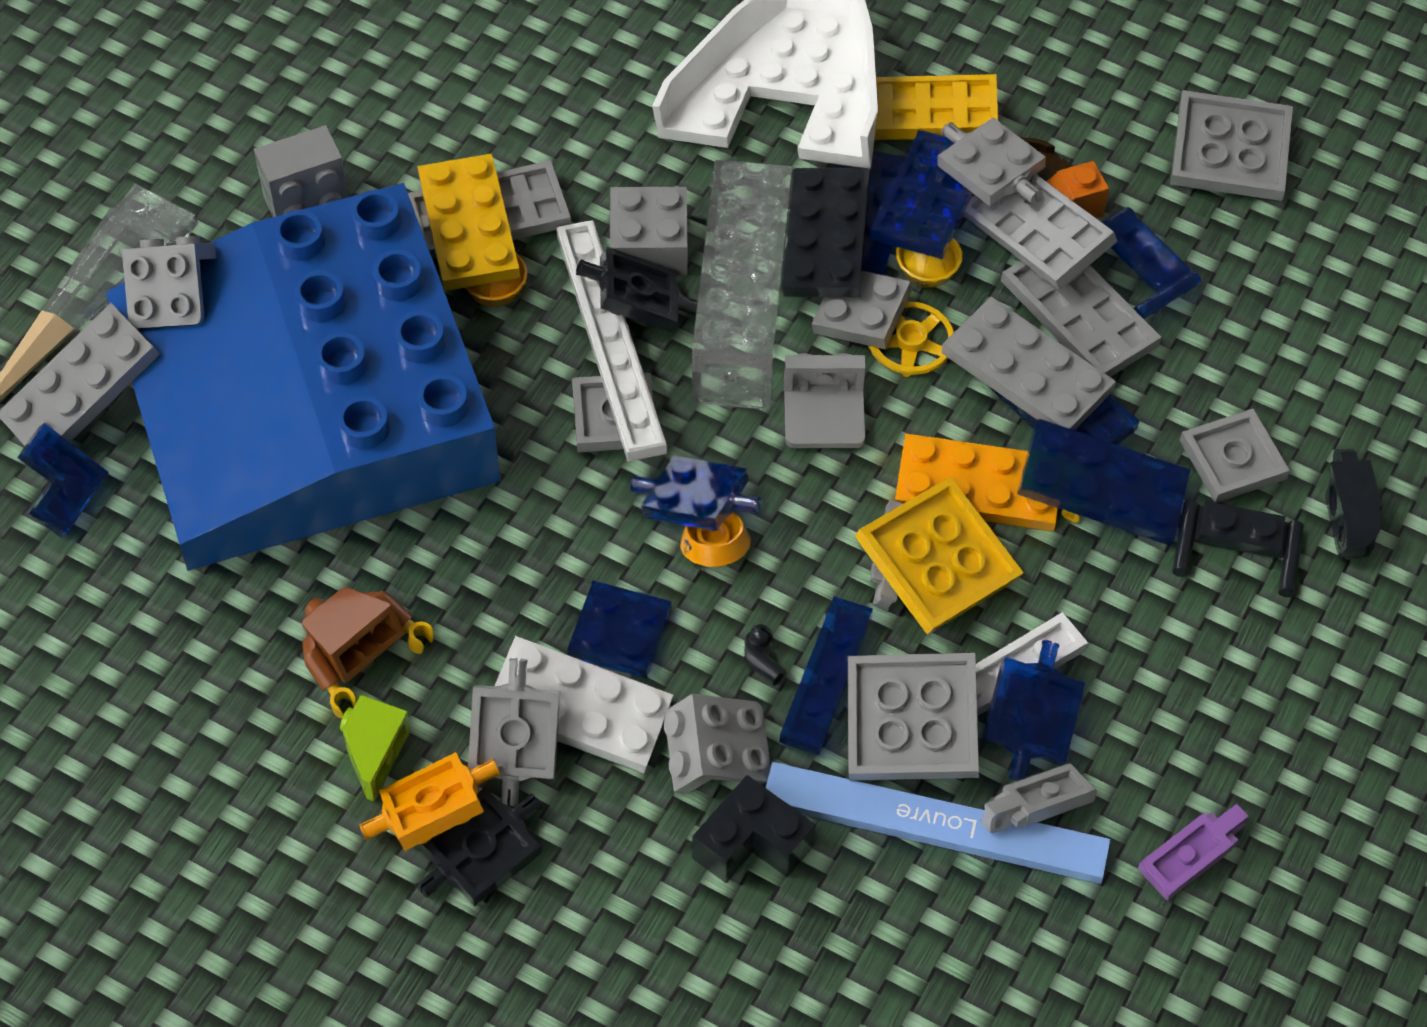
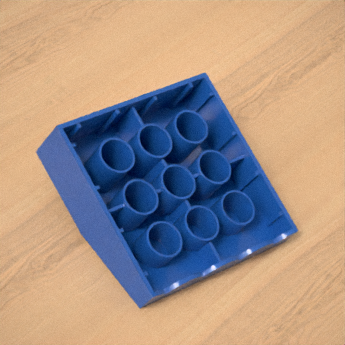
[105,183,500,571]

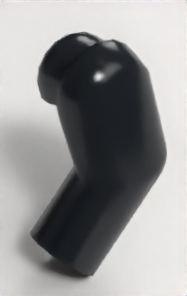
[744,624,786,686]

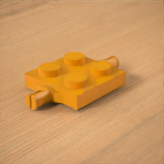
[359,752,501,851]

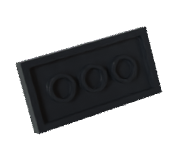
[782,168,870,297]

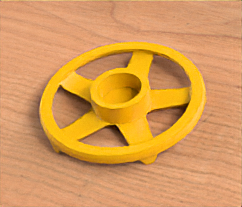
[868,302,954,377]

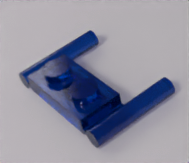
[1101,207,1202,319]

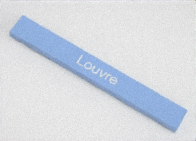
[765,762,1110,884]

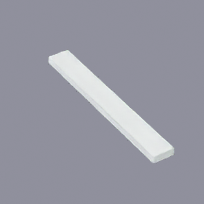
[556,220,667,462]

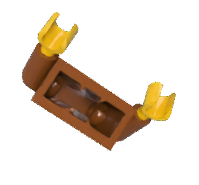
[302,587,434,718]

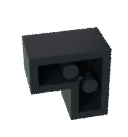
[692,775,816,883]

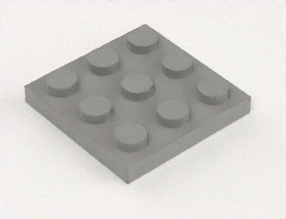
[1170,90,1293,201]
[848,653,979,780]

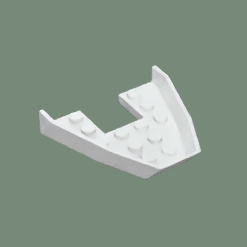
[652,0,878,169]

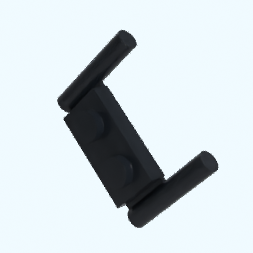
[1172,500,1304,598]

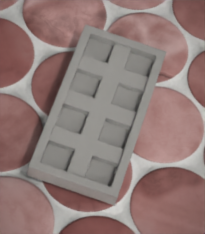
[408,160,571,259]
[960,174,1117,290]
[1001,261,1162,377]
[941,297,1116,439]
[0,303,160,466]

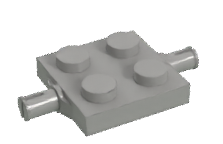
[938,118,1046,206]
[468,658,561,806]

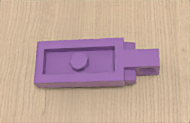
[1138,804,1249,901]

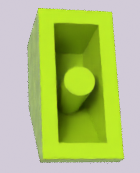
[340,695,411,802]

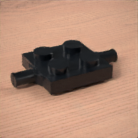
[576,247,702,332]
[416,787,542,907]

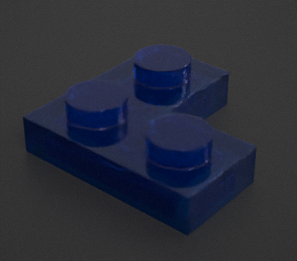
[17,423,109,538]

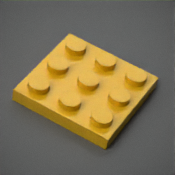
[854,476,1024,635]

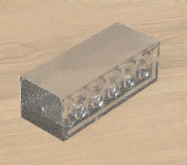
[692,160,792,410]

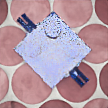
[630,456,762,531]
[981,640,1085,781]

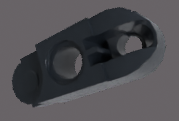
[1325,449,1383,558]

